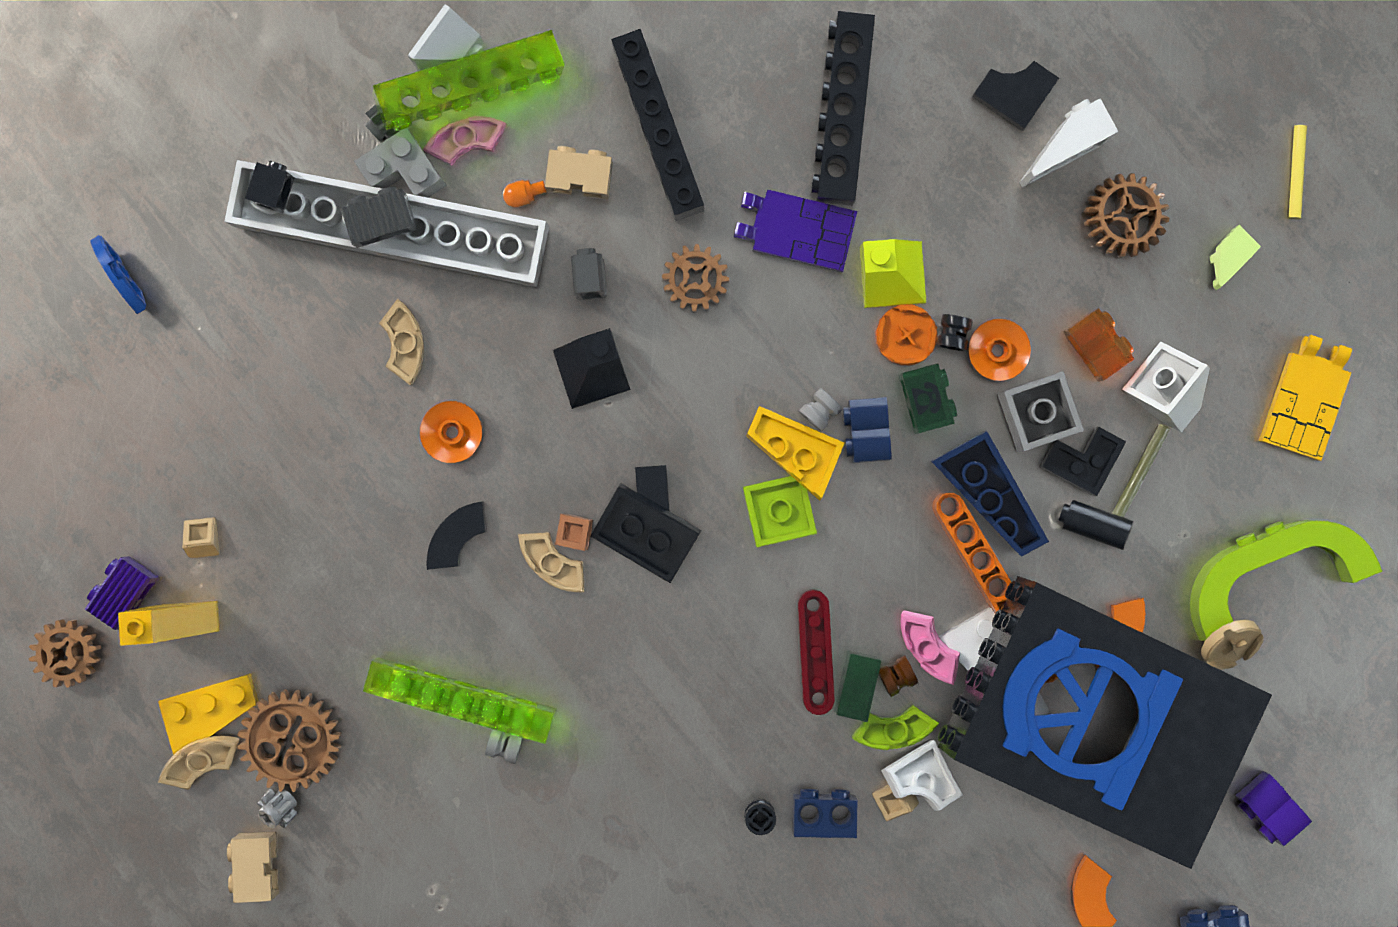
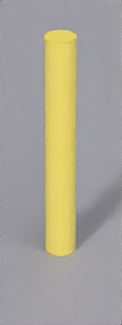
[1288,125,1307,219]

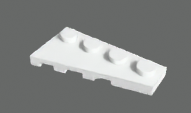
[939,607,1051,715]

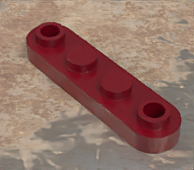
[797,590,835,715]

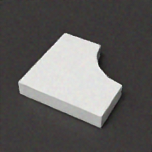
[881,740,963,811]

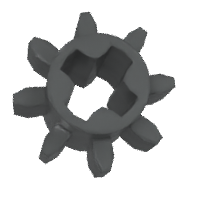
[365,104,403,143]

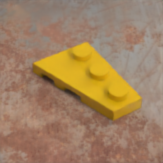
[746,406,845,501]
[158,673,259,755]

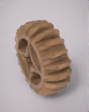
[1084,173,1170,258]

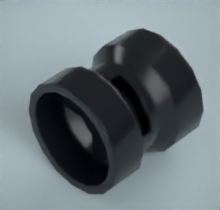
[936,314,973,351]
[744,798,776,835]

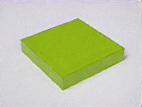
[743,476,817,547]

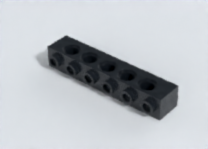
[811,11,875,206]
[611,28,704,222]

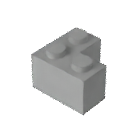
[354,127,447,198]

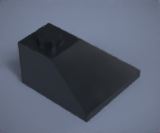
[553,328,631,409]

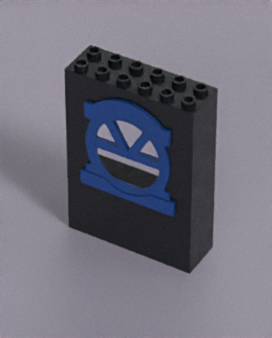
[938,576,1272,869]

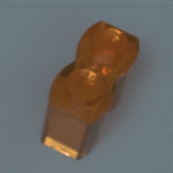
[1063,308,1134,382]

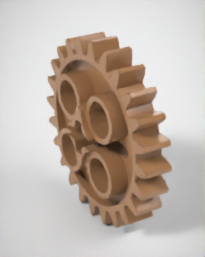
[237,689,342,792]

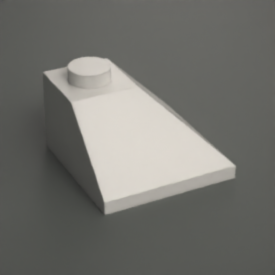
[408,4,484,75]
[1122,341,1210,433]

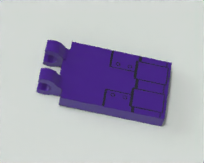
[734,189,857,273]

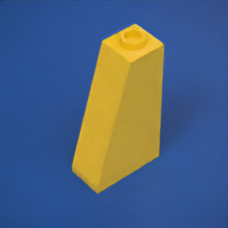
[118,600,219,646]

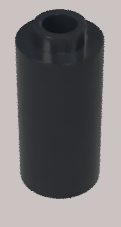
[1059,500,1134,550]

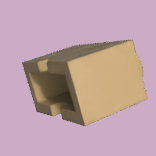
[545,146,613,199]
[227,832,279,903]

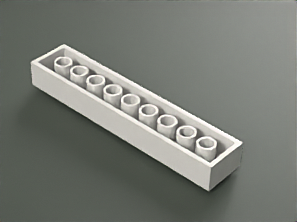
[224,160,549,287]

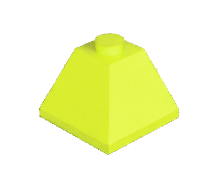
[859,239,926,308]

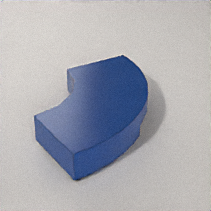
[90,235,146,314]

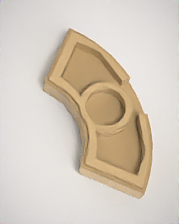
[379,299,424,386]
[518,532,585,592]
[158,736,239,790]

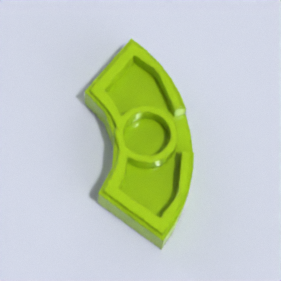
[852,704,939,750]

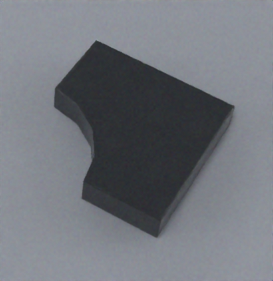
[972,61,1059,131]

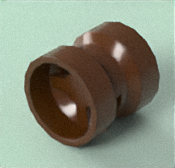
[877,655,919,697]

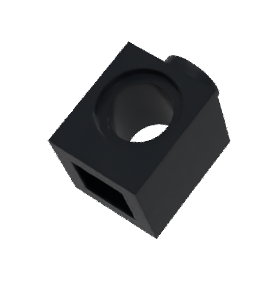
[245,161,295,213]

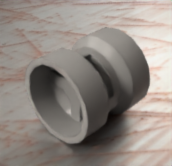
[799,388,842,432]
[485,725,524,764]

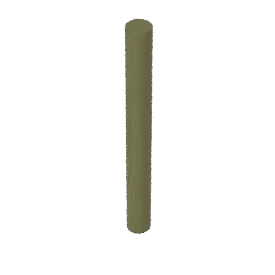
[1112,424,1171,517]

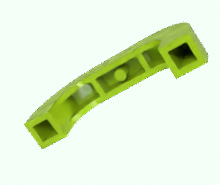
[1190,520,1382,642]

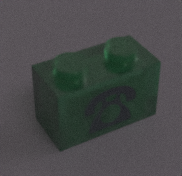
[898,363,957,434]
[834,650,881,722]

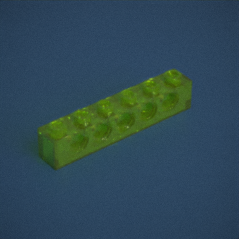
[372,30,565,131]
[363,657,557,744]

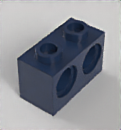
[792,789,858,838]

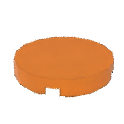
[875,304,938,366]

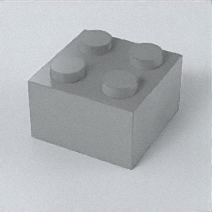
[997,371,1084,452]

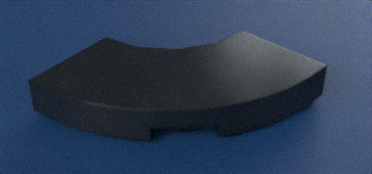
[426,501,487,570]

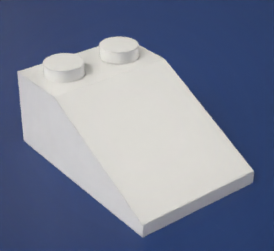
[1019,98,1118,188]

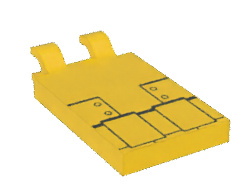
[1259,335,1352,461]

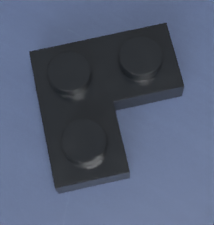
[1040,427,1127,496]

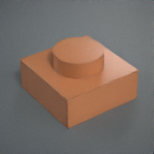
[555,513,593,551]

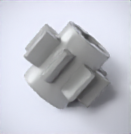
[257,789,297,828]

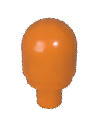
[503,179,547,207]

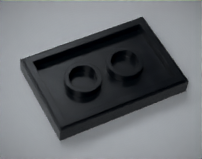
[591,483,702,583]

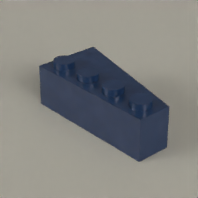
[931,430,1049,557]

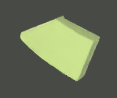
[1210,225,1261,290]

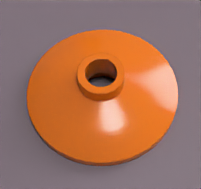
[968,319,1031,381]
[420,401,482,463]

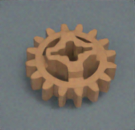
[662,244,729,313]
[29,619,101,688]

